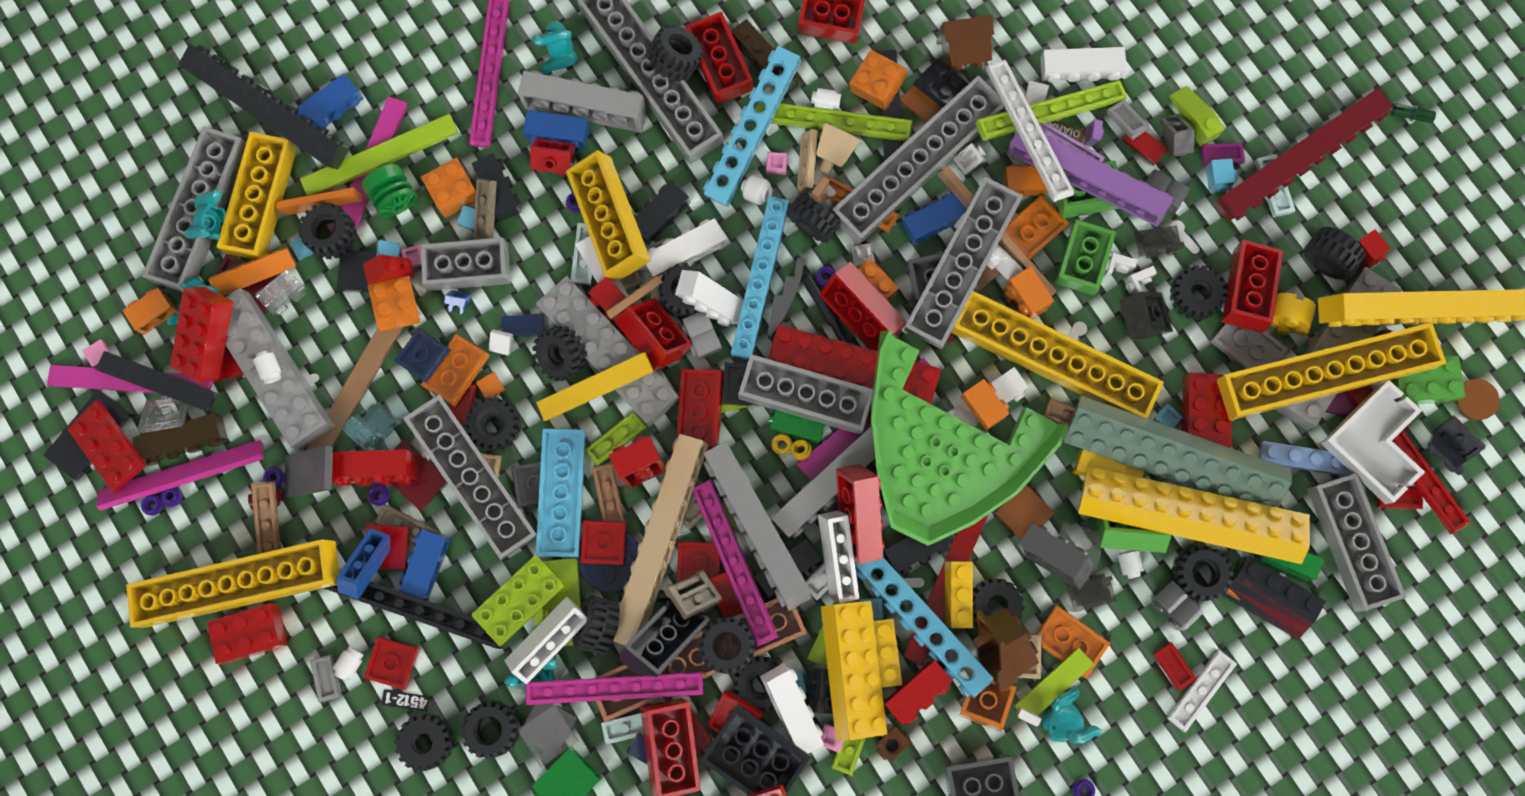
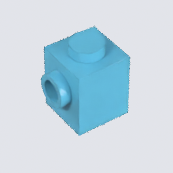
[1206,159,1237,192]

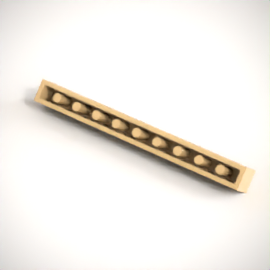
[613,434,709,645]

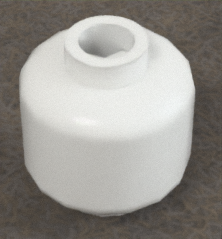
[741,175,773,205]

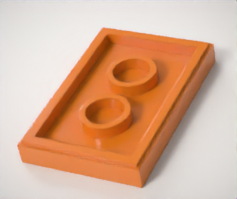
[1005,195,1070,259]
[421,334,490,407]
[1036,605,1111,679]

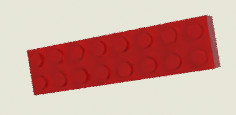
[768,324,941,404]

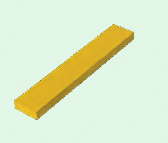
[536,353,653,421]

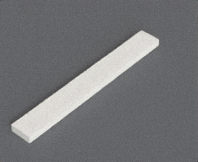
[986,60,1074,202]

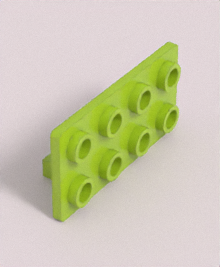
[472,555,565,646]
[534,558,581,646]

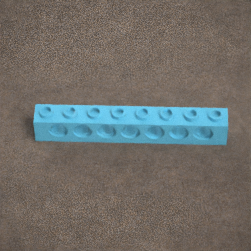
[703,46,801,207]
[731,196,789,362]
[855,558,994,699]

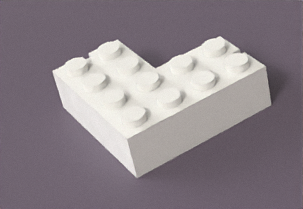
[1321,380,1425,504]

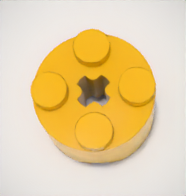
[1270,293,1316,336]

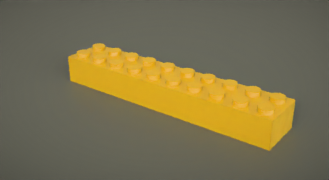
[1318,289,1525,327]
[951,291,1164,419]
[1217,322,1446,420]
[1078,466,1310,564]
[126,539,340,628]

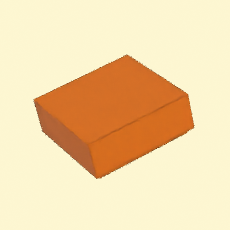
[476,372,505,399]

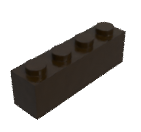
[731,18,798,98]
[133,413,228,466]

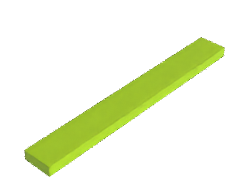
[975,80,1128,141]
[755,103,912,141]
[300,114,459,196]

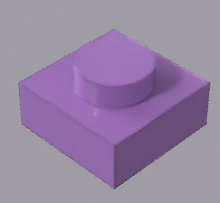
[1084,119,1104,146]

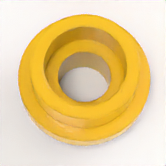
[772,434,793,455]
[791,440,812,461]

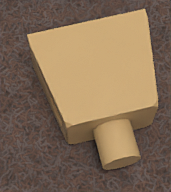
[816,123,862,175]

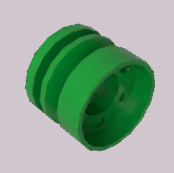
[362,164,417,218]

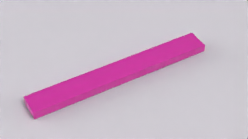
[469,0,510,148]
[329,96,408,250]
[797,357,931,481]
[47,365,213,394]
[96,440,264,511]
[693,479,779,646]
[526,672,704,705]

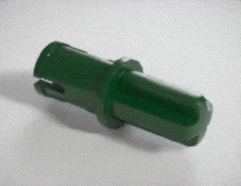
[1391,103,1436,123]

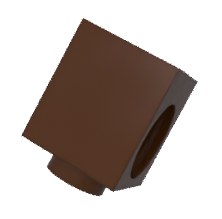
[875,726,911,761]

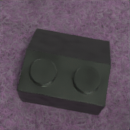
[1119,292,1173,340]

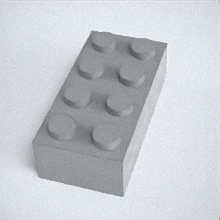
[421,238,510,291]

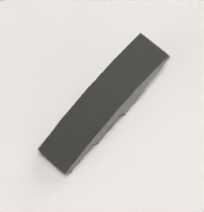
[767,257,805,340]

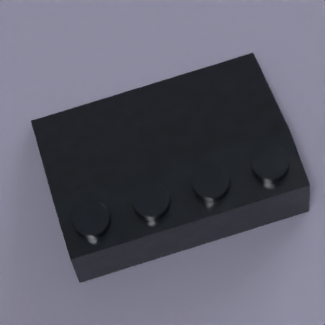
[701,705,811,795]

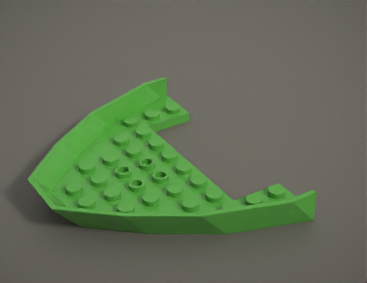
[871,330,1069,546]

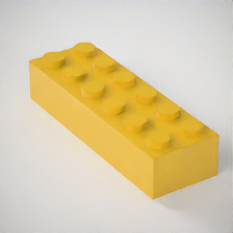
[217,132,297,260]
[566,150,651,281]
[821,601,887,740]

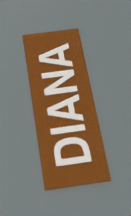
[1048,120,1086,143]

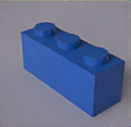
[297,74,364,128]
[523,110,590,150]
[902,192,967,246]
[337,528,391,600]
[399,529,451,599]

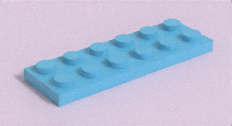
[536,429,586,557]

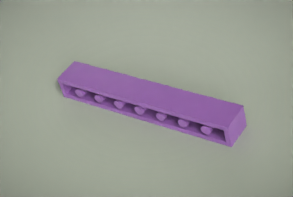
[1008,132,1174,227]

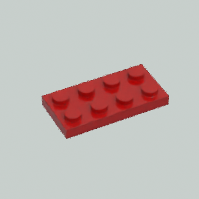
[676,369,724,452]
[67,401,147,492]

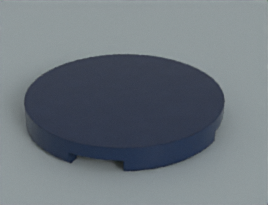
[579,532,639,592]

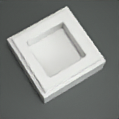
[489,329,513,355]
[1016,706,1042,726]

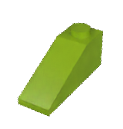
[1169,86,1225,147]

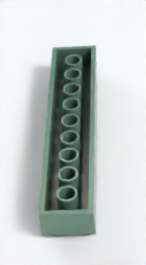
[1064,396,1292,508]

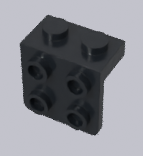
[1427,415,1486,476]
[804,667,833,714]

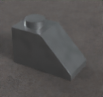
[1159,114,1194,156]

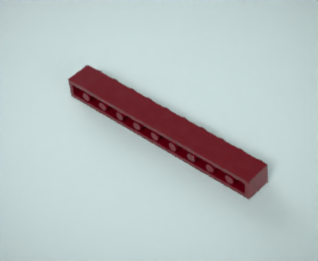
[1213,88,1393,222]

